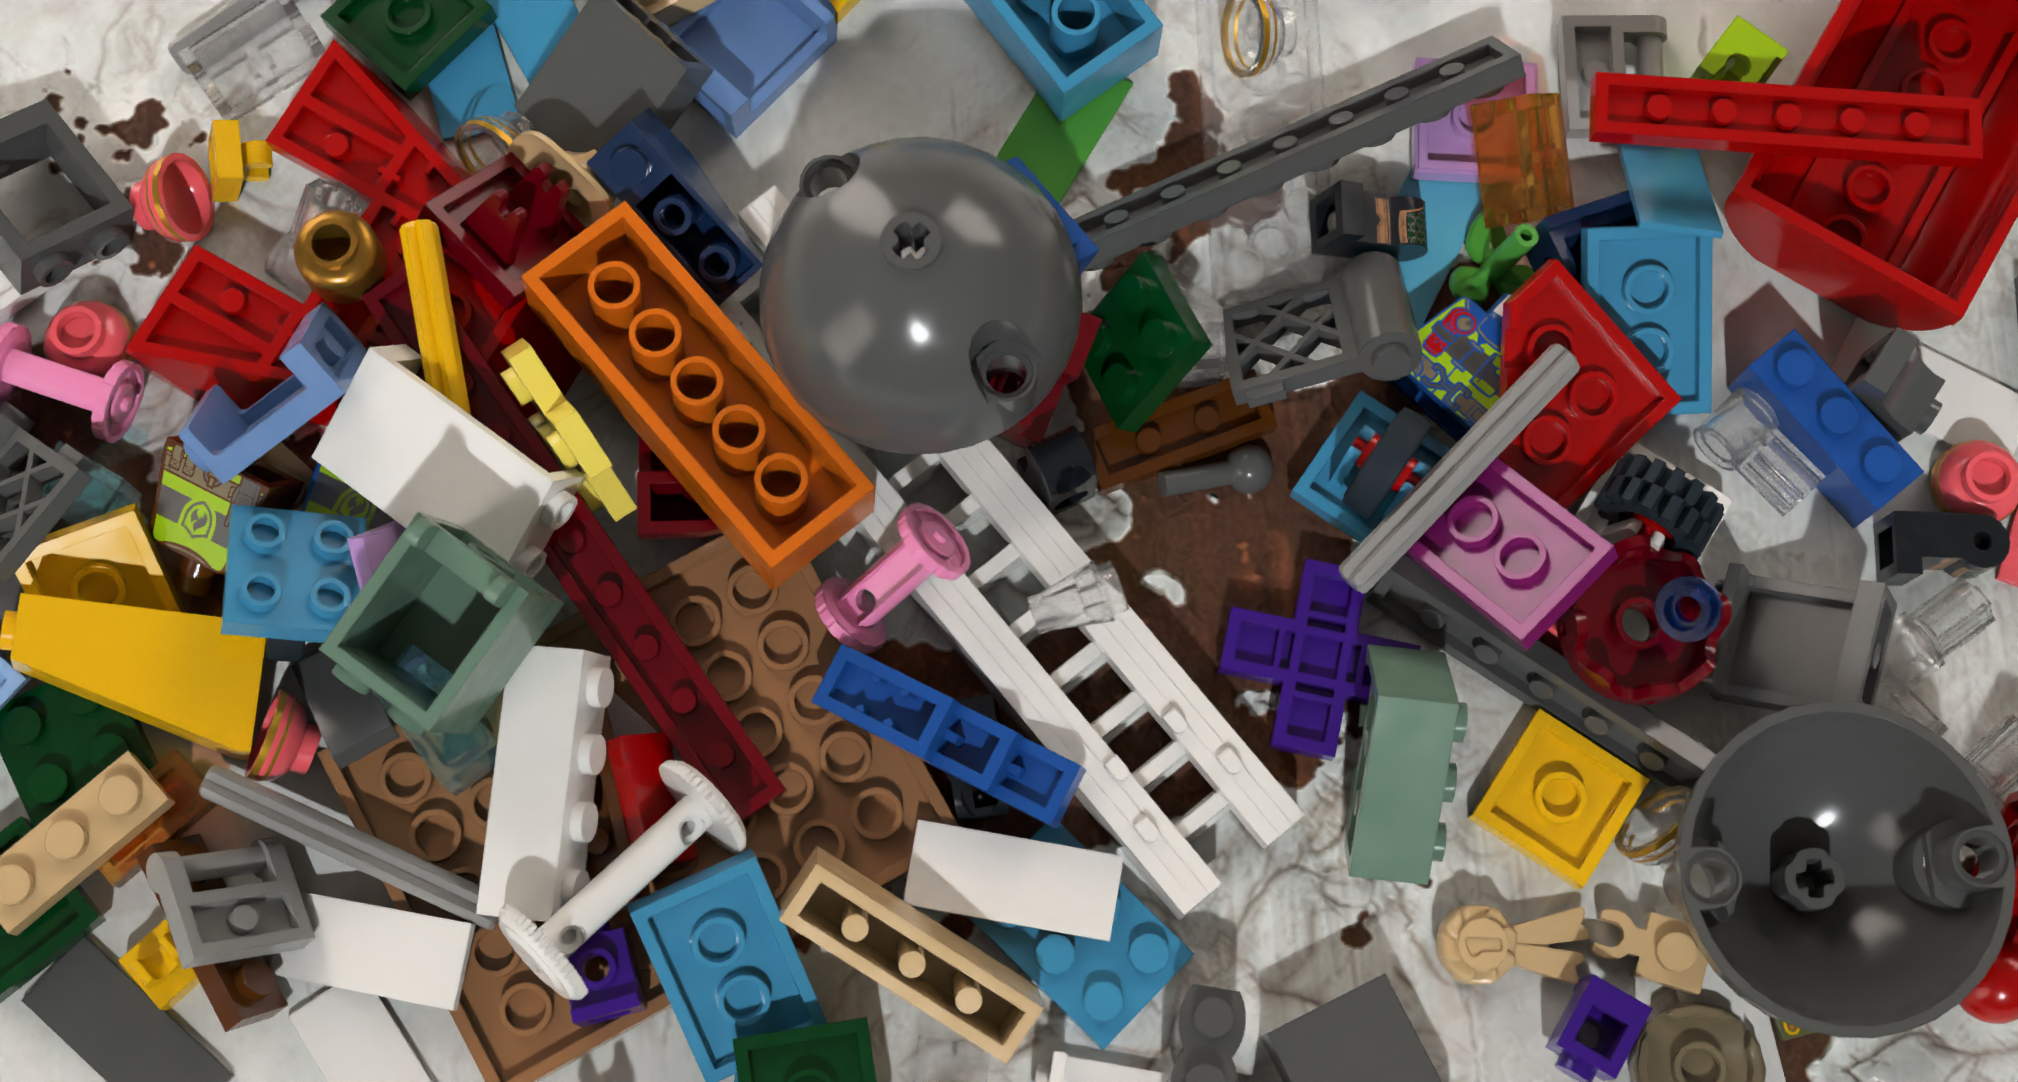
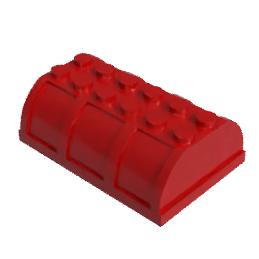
[1724,0,2018,331]

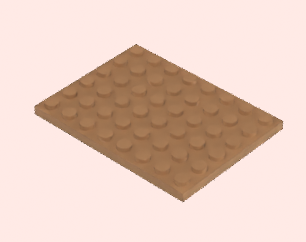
[317,534,959,1082]

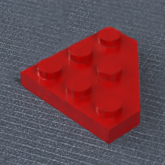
[1497,259,1682,510]

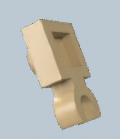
[1589,909,1708,995]

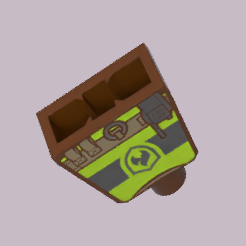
[149,435,304,596]

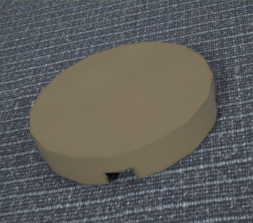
[1628,1002,1766,1082]

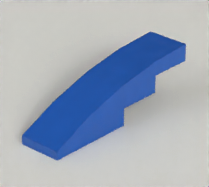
[811,644,1087,829]

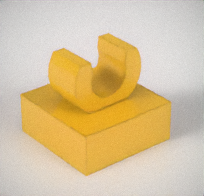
[207,120,273,202]
[118,918,200,1011]

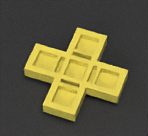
[500,338,637,522]

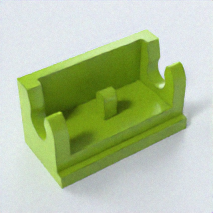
[1691,15,1789,83]

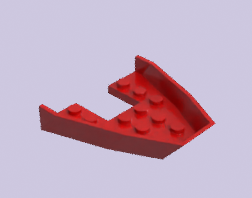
[125,39,582,426]

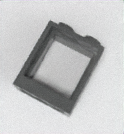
[0,99,134,295]

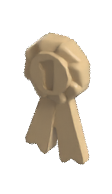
[1437,905,1590,985]

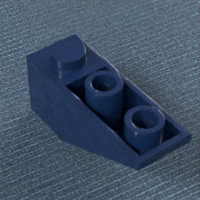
[586,108,763,306]

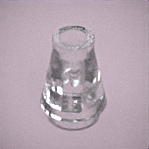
[1027,559,1129,635]

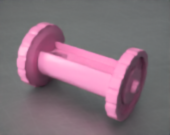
[0,321,144,443]
[814,502,971,654]

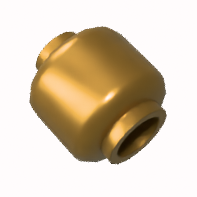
[293,210,387,304]

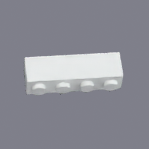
[476,646,614,922]

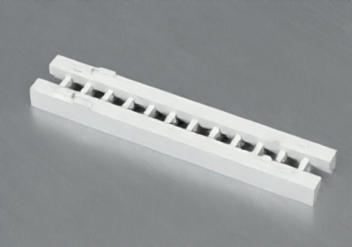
[707,185,1305,921]

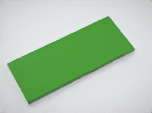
[996,79,1133,204]

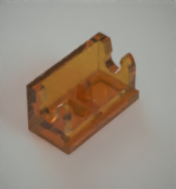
[1470,93,1574,229]

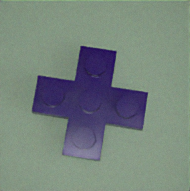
[1217,558,1421,761]

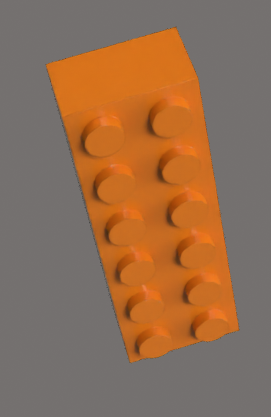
[521,201,876,591]

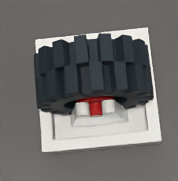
[1574,443,1733,561]

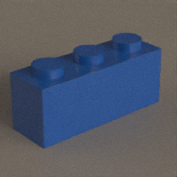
[1727,328,1924,529]

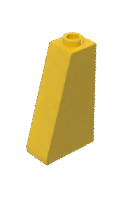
[0,593,266,760]

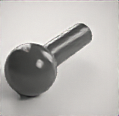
[1157,444,1274,497]

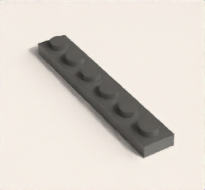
[1366,554,1716,806]

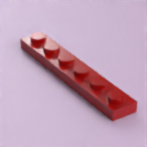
[1589,72,1983,168]

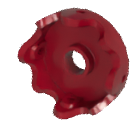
[1556,535,1732,705]

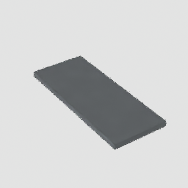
[21,937,235,1082]

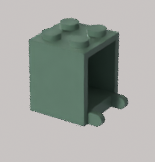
[319,512,565,737]

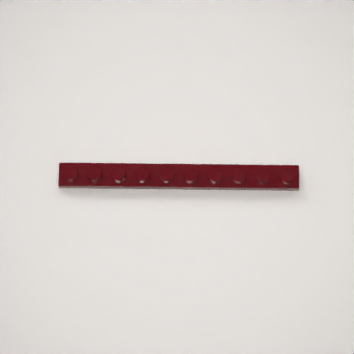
[361,267,788,822]

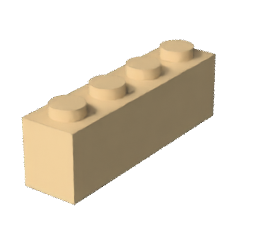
[779,846,1044,1064]

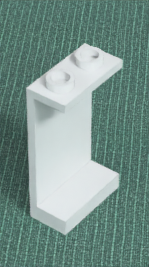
[312,344,585,579]

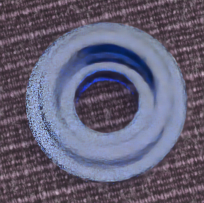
[1655,576,1723,642]

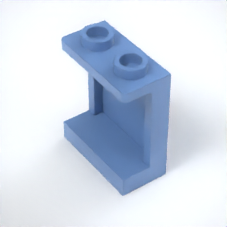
[659,0,837,139]
[178,301,368,485]

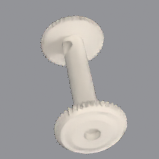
[498,760,746,1000]

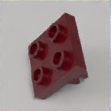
[417,152,586,311]

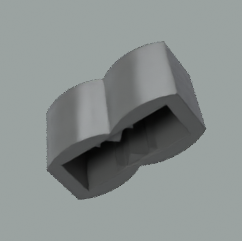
[1166,984,1246,1082]

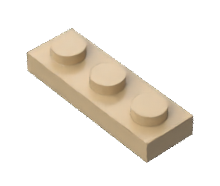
[0,751,176,936]

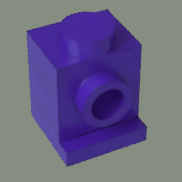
[567,920,647,1027]
[1545,974,1653,1082]

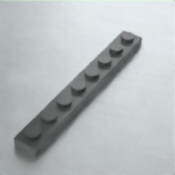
[1074,35,1525,271]

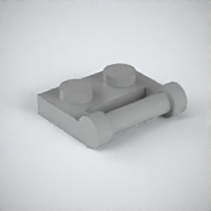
[1556,15,1667,139]
[146,837,315,969]

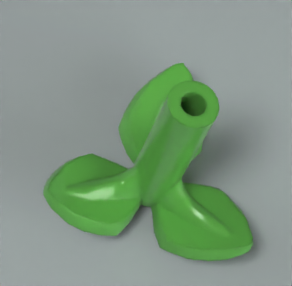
[1449,207,1539,306]

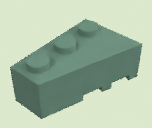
[1344,644,1468,885]

